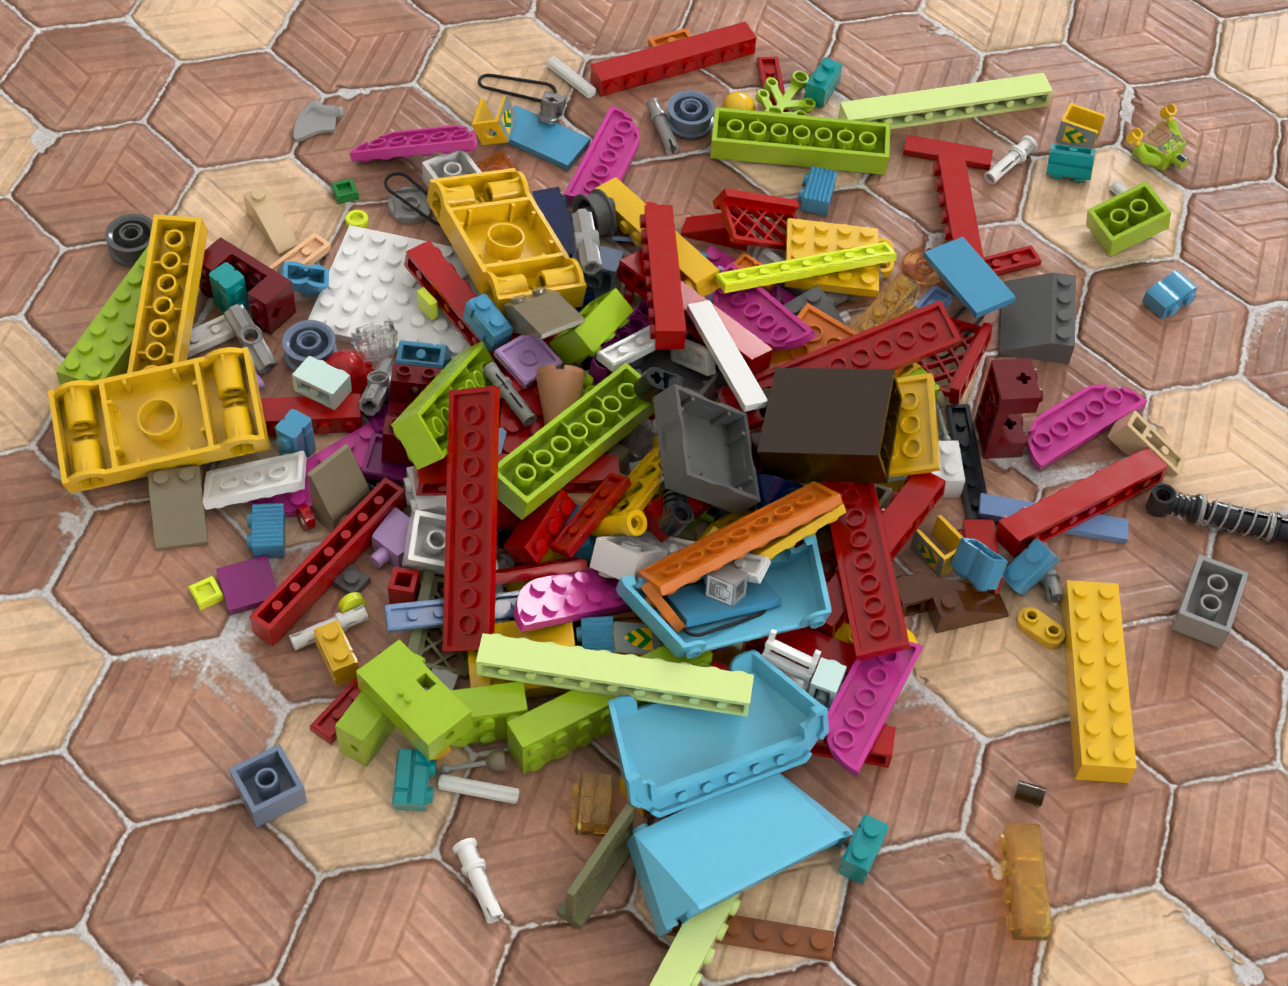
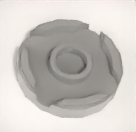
[388,186,433,225]

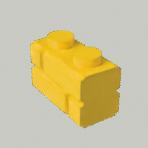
[313,620,359,686]

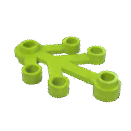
[755,71,816,116]

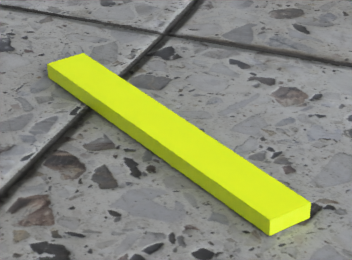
[715,242,897,293]

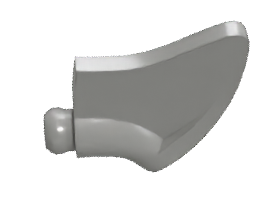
[293,100,344,142]

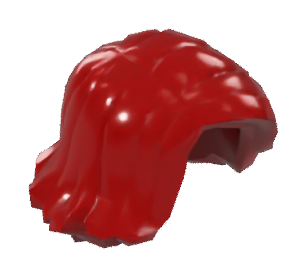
[325,350,374,395]

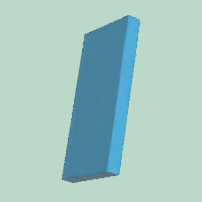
[492,105,590,171]
[923,237,1016,319]
[663,578,782,627]

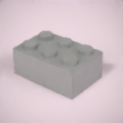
[1171,554,1249,648]

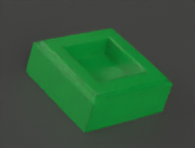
[331,178,359,205]

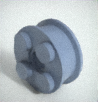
[667,90,715,140]
[282,320,337,371]

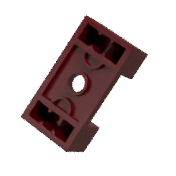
[199,237,296,335]
[974,358,1043,459]
[381,364,442,465]

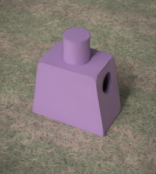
[369,507,410,569]

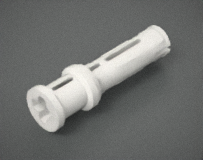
[984,135,1038,185]
[452,838,504,924]

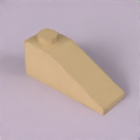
[243,186,299,257]
[1107,410,1186,476]

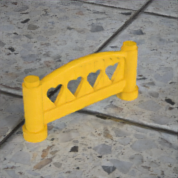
[591,435,662,537]

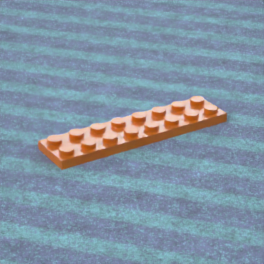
[637,481,843,596]

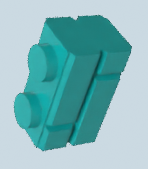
[804,57,843,108]
[1046,143,1096,183]
[209,262,249,312]
[392,749,437,812]
[838,814,889,884]

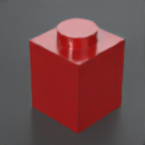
[388,567,421,604]

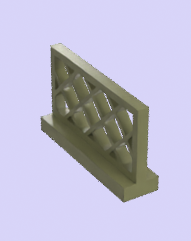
[408,569,469,679]
[557,802,635,930]

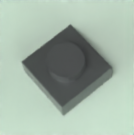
[333,564,371,595]

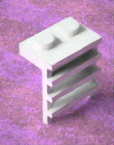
[762,629,821,693]

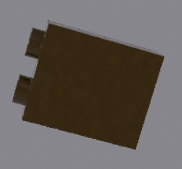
[750,368,903,484]

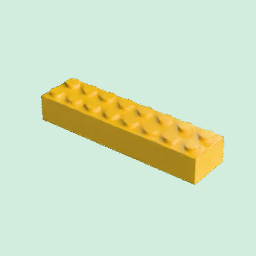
[127,214,208,373]
[1061,580,1137,783]

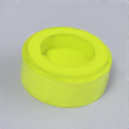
[345,210,369,229]
[338,592,366,613]

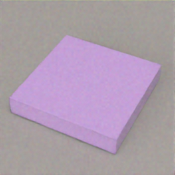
[494,335,563,389]

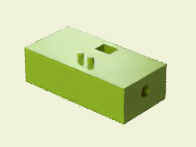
[356,639,472,761]
[335,652,426,767]

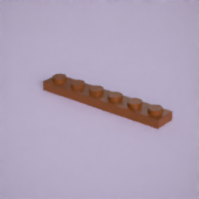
[666,915,835,962]

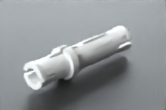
[289,604,369,651]

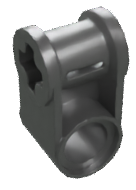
[538,91,567,124]

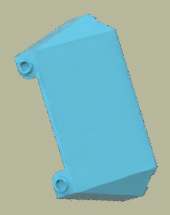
[616,534,832,658]
[608,649,829,818]
[627,773,854,938]

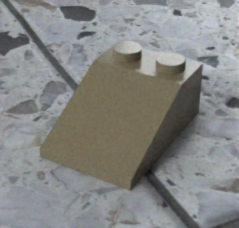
[504,286,585,339]
[307,444,371,532]
[148,465,208,551]

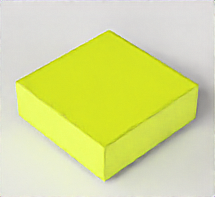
[416,287,438,321]
[188,576,224,610]

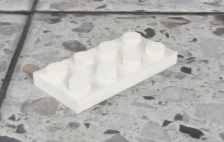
[202,451,307,510]

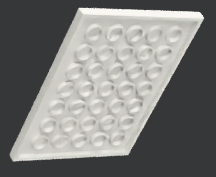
[308,225,480,360]

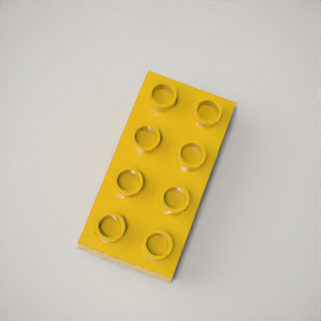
[427,168,587,320]
[48,347,270,494]

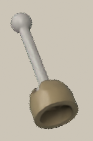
[936,390,952,441]
[440,749,507,775]

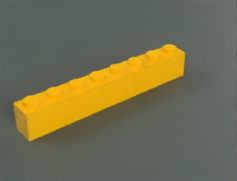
[595,177,720,297]

